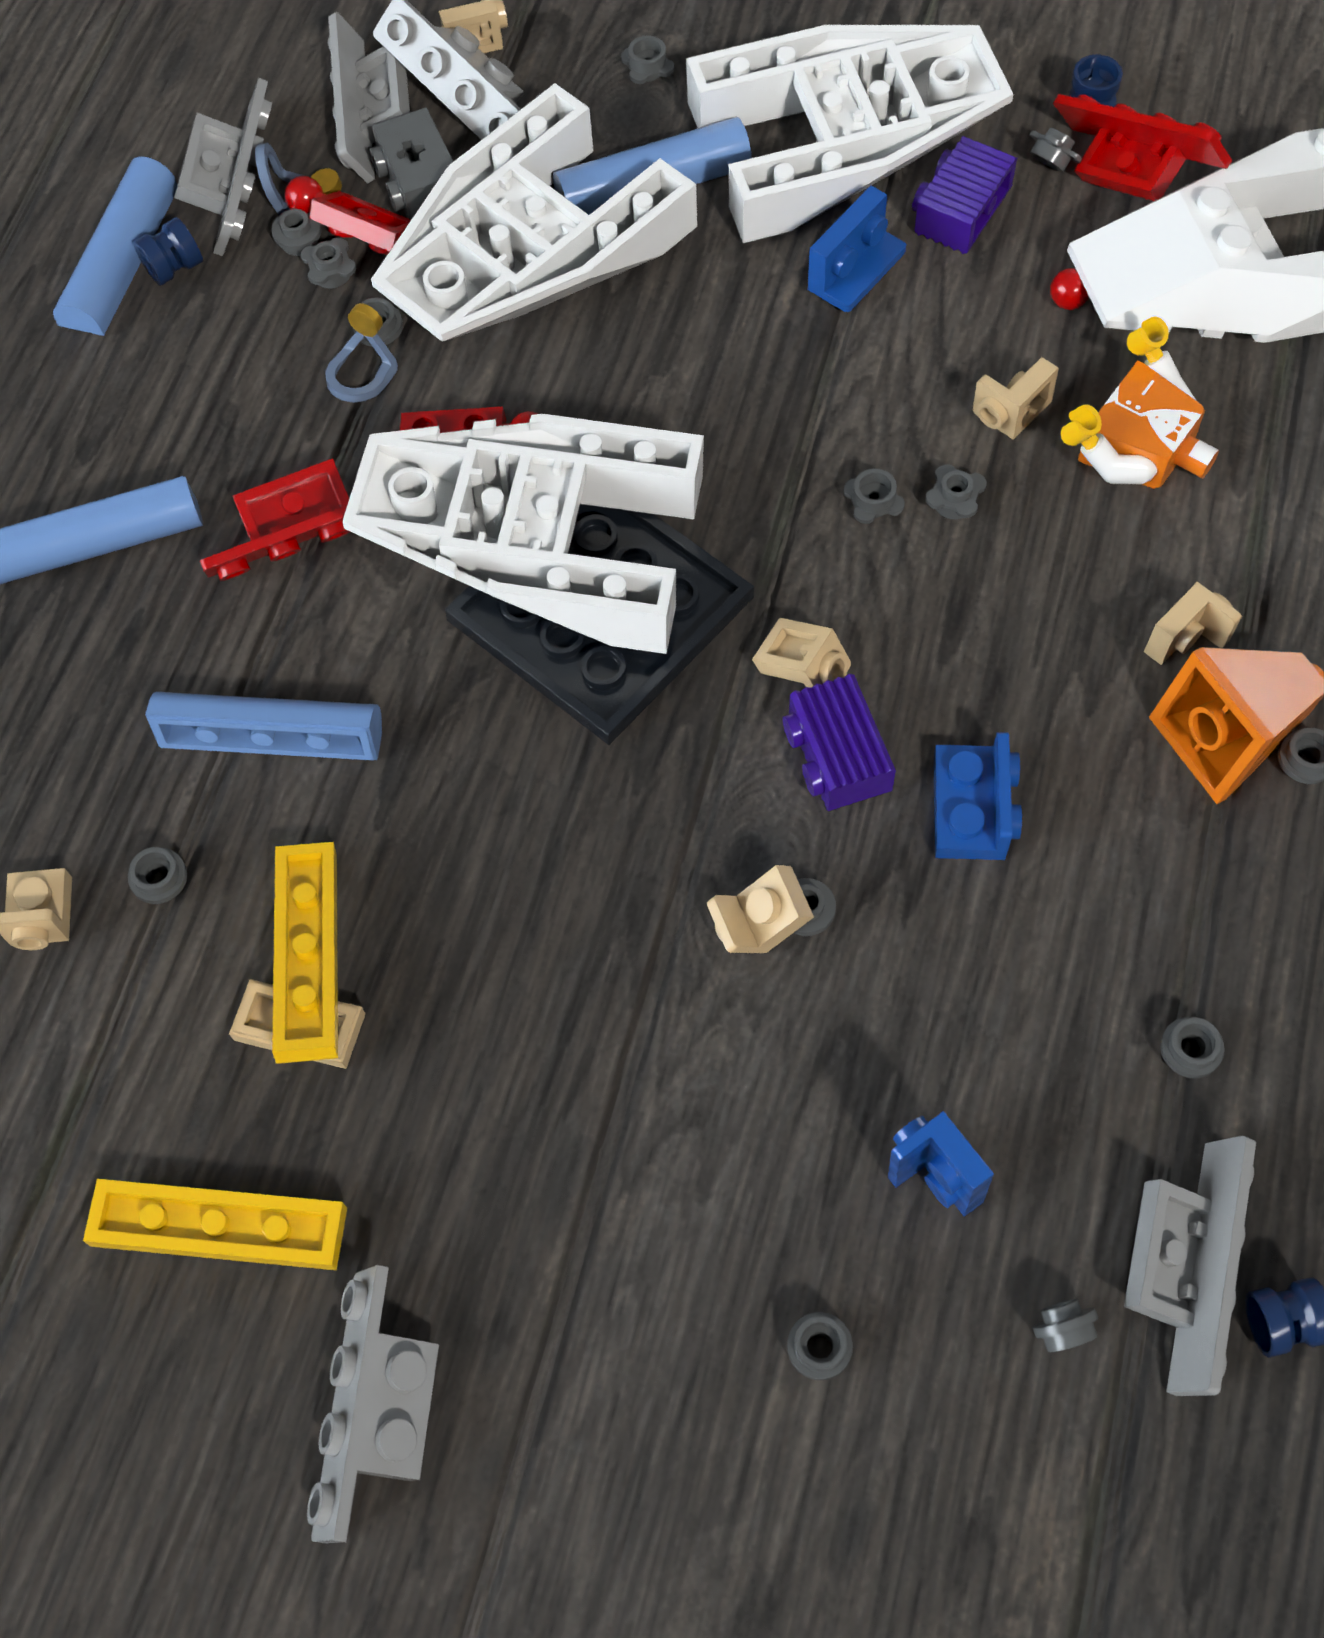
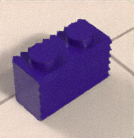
[912,136,1017,254]
[783,673,896,811]

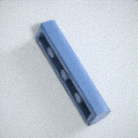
[553,117,751,215]
[53,157,177,336]
[0,476,203,584]
[145,692,382,761]

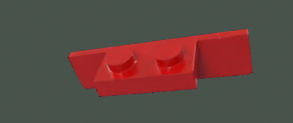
[1053,94,1233,201]
[200,458,351,581]

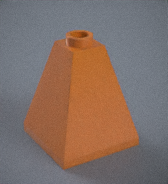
[1149,647,1324,804]

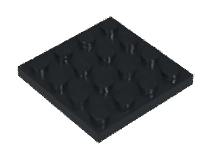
[444,504,754,745]

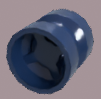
[1069,54,1123,107]
[133,217,203,286]
[1245,1277,1324,1358]

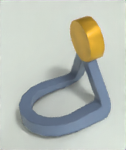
[255,143,342,215]
[325,303,398,402]

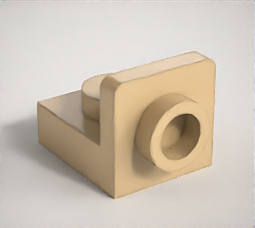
[439,0,508,53]
[973,357,1059,440]
[1144,582,1242,665]
[752,618,851,688]
[707,865,814,953]
[0,868,72,950]

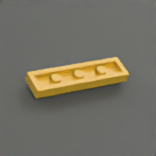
[272,842,338,1064]
[83,1179,347,1271]

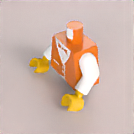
[1061,316,1219,489]

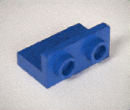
[808,185,906,312]
[934,732,1022,860]
[888,1111,994,1217]

